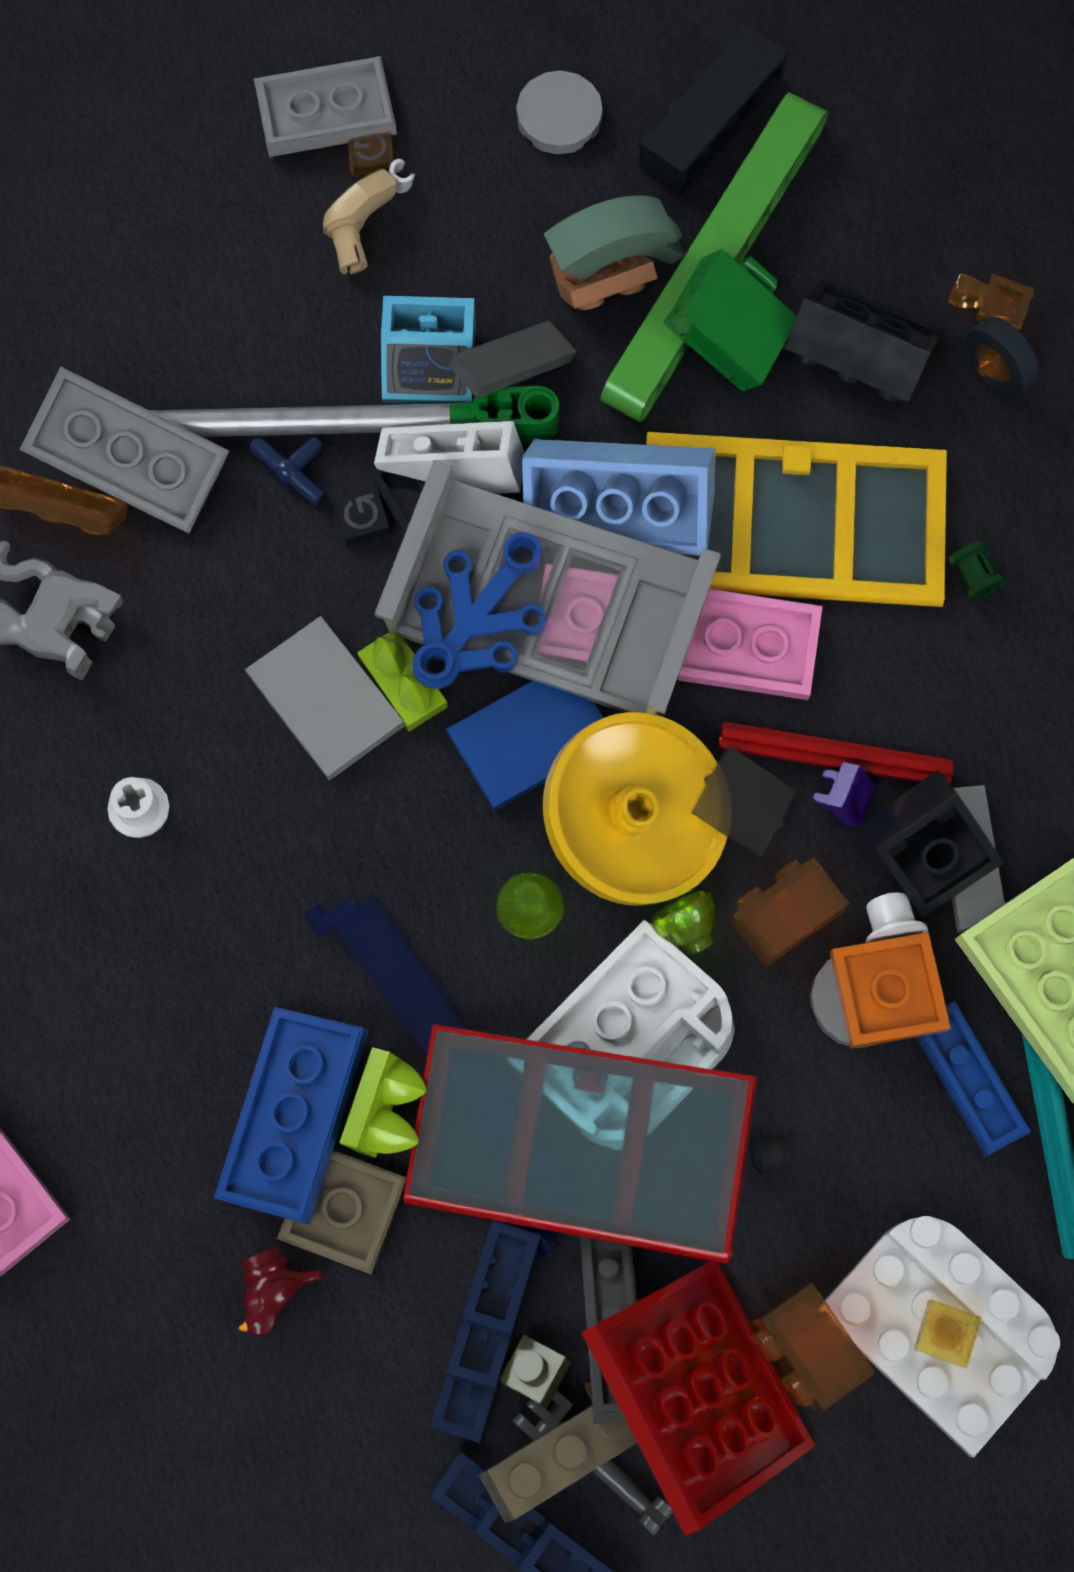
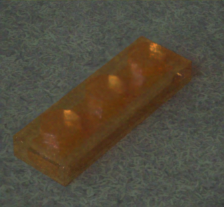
[0,465,128,535]

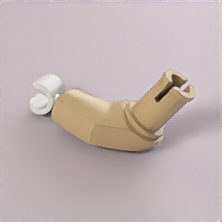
[323,159,415,274]

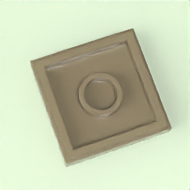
[277,1150,407,1275]

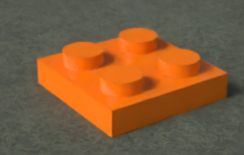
[830,932,951,1049]

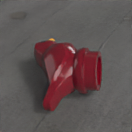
[239,1245,323,1336]

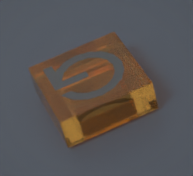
[348,131,393,175]

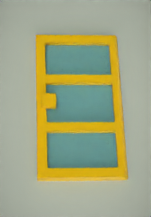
[646,432,947,607]

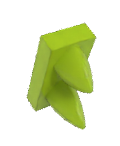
[357,633,448,732]
[340,1047,427,1158]

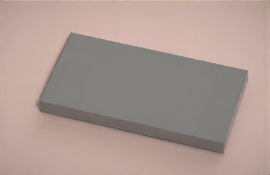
[20,366,229,534]

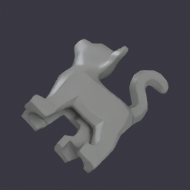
[0,541,123,680]

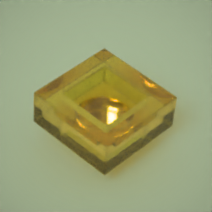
[914,1299,982,1368]

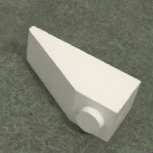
[374,421,525,494]

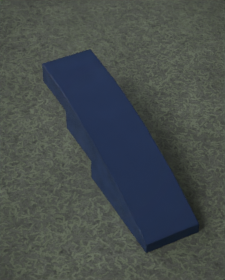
[430,1220,541,1445]
[428,1449,616,1572]

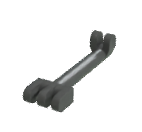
[513,1391,673,1535]

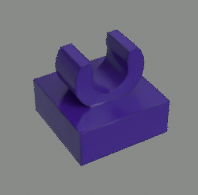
[813,762,876,828]

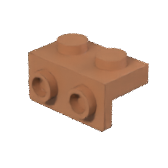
[549,253,658,310]

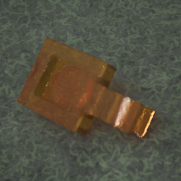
[947,274,1035,331]

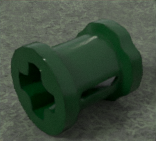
[948,540,1007,601]

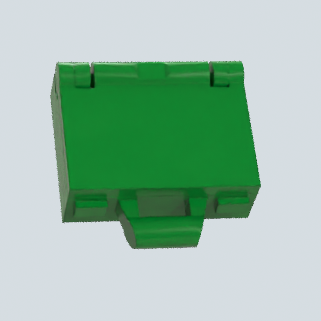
[663,249,797,392]

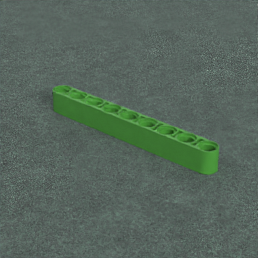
[600,92,828,422]

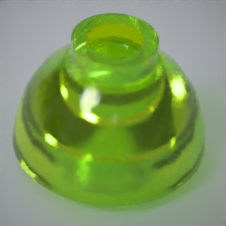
[496,872,563,939]
[650,891,716,955]

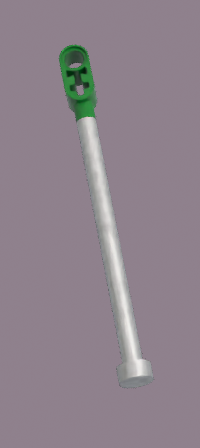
[150,386,559,444]

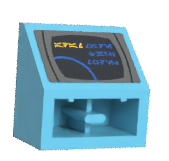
[381,296,476,404]

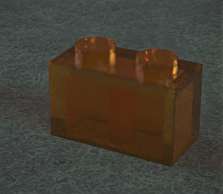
[731,857,849,968]

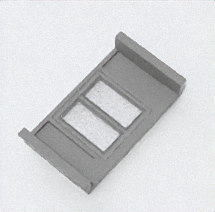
[374,460,721,716]

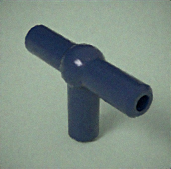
[249,436,326,506]

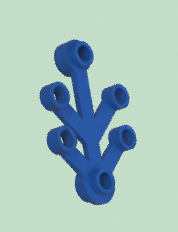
[412,532,547,689]

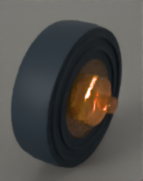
[965,317,1039,396]

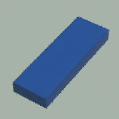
[916,1001,1031,1157]

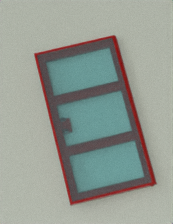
[404,1024,758,1264]

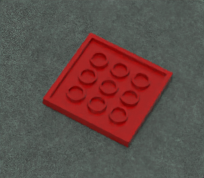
[581,1261,815,1536]

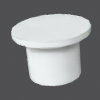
[107,777,170,838]
[866,893,928,943]

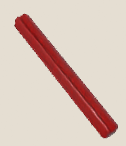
[719,722,954,783]

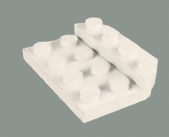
[508,920,735,1150]
[816,1216,1060,1458]

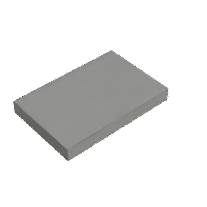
[254,56,397,157]
[245,616,405,781]

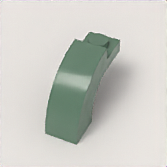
[544,195,686,280]

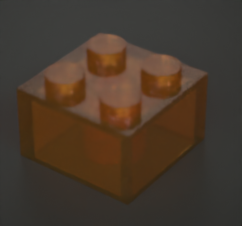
[750,1283,875,1411]

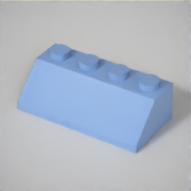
[522,439,716,556]

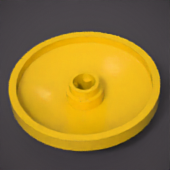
[543,712,730,906]

